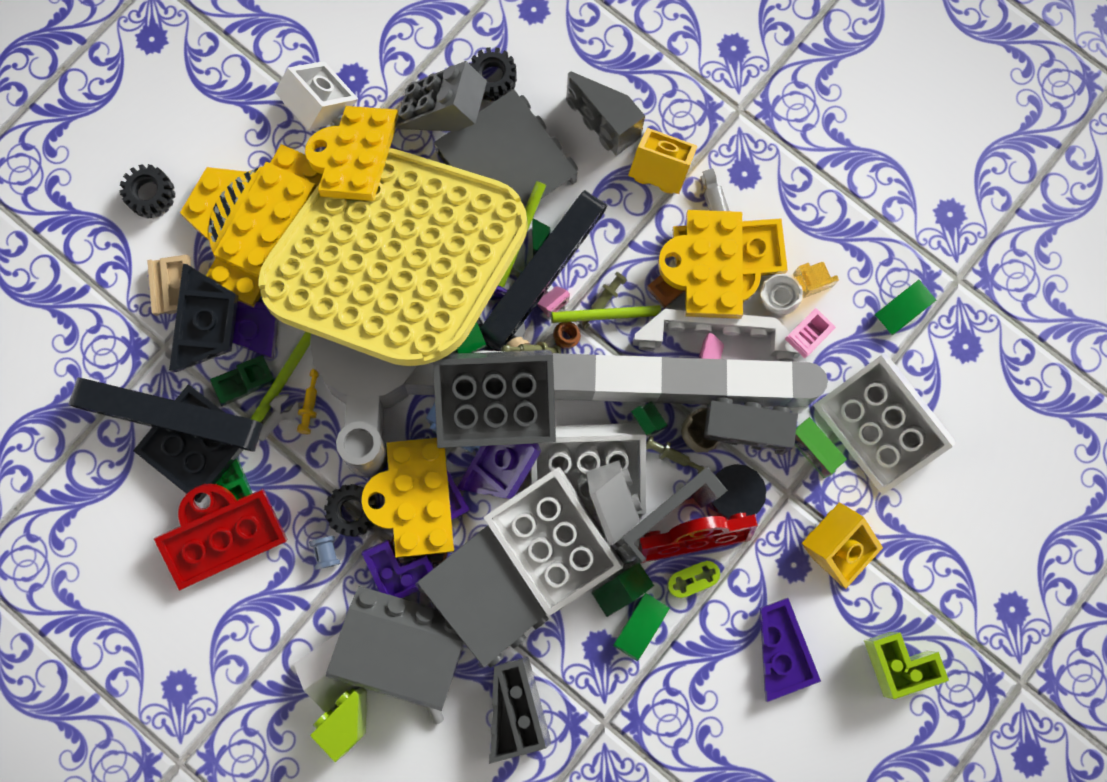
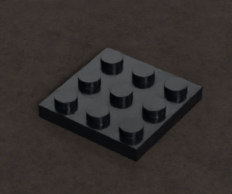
[133,384,243,503]

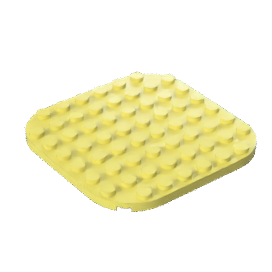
[258,148,528,366]

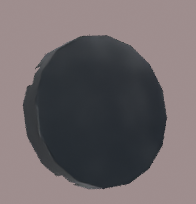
[711,464,767,520]

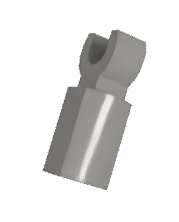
[700,168,730,211]

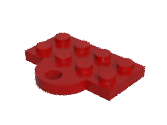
[154,484,288,591]
[638,513,758,564]

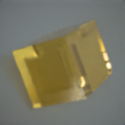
[793,262,839,298]

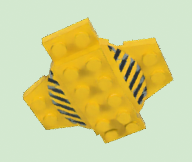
[180,144,323,308]

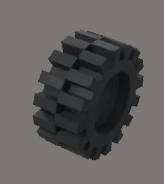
[469,47,517,101]
[119,164,176,218]
[324,484,379,537]

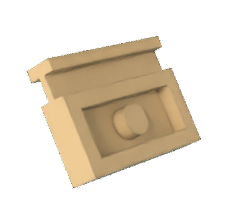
[147,255,191,316]

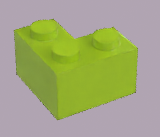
[863,632,949,699]

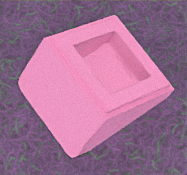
[537,286,570,318]
[699,333,724,359]

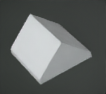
[294,631,361,712]

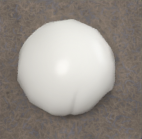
[760,274,803,315]

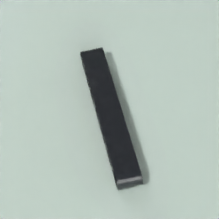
[480,190,608,351]
[68,377,263,452]

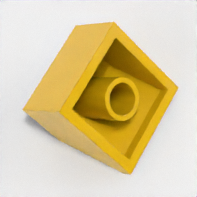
[628,128,697,194]
[802,502,883,589]

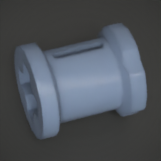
[309,536,341,570]

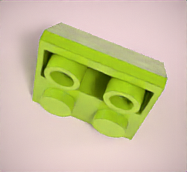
[310,687,367,762]

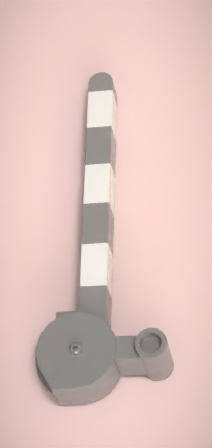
[310,334,828,478]

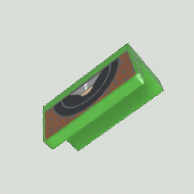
[794,417,847,478]

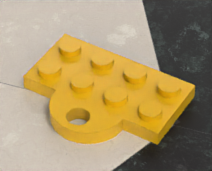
[305,106,399,201]
[658,210,743,319]
[672,218,788,302]
[362,438,454,558]

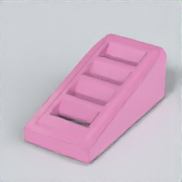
[785,308,836,358]

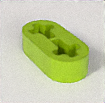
[667,561,720,598]

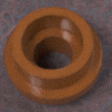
[553,322,581,349]

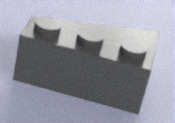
[703,398,798,455]
[489,656,551,764]

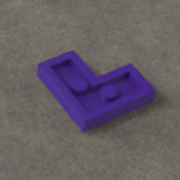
[361,539,434,598]

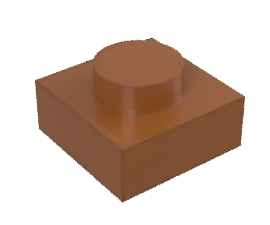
[647,275,685,309]

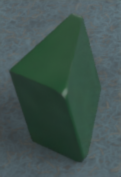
[532,218,551,257]

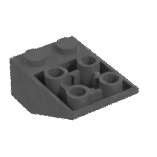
[395,61,487,131]
[566,71,645,156]

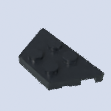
[169,264,239,372]

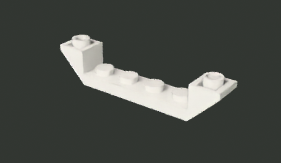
[633,309,801,362]

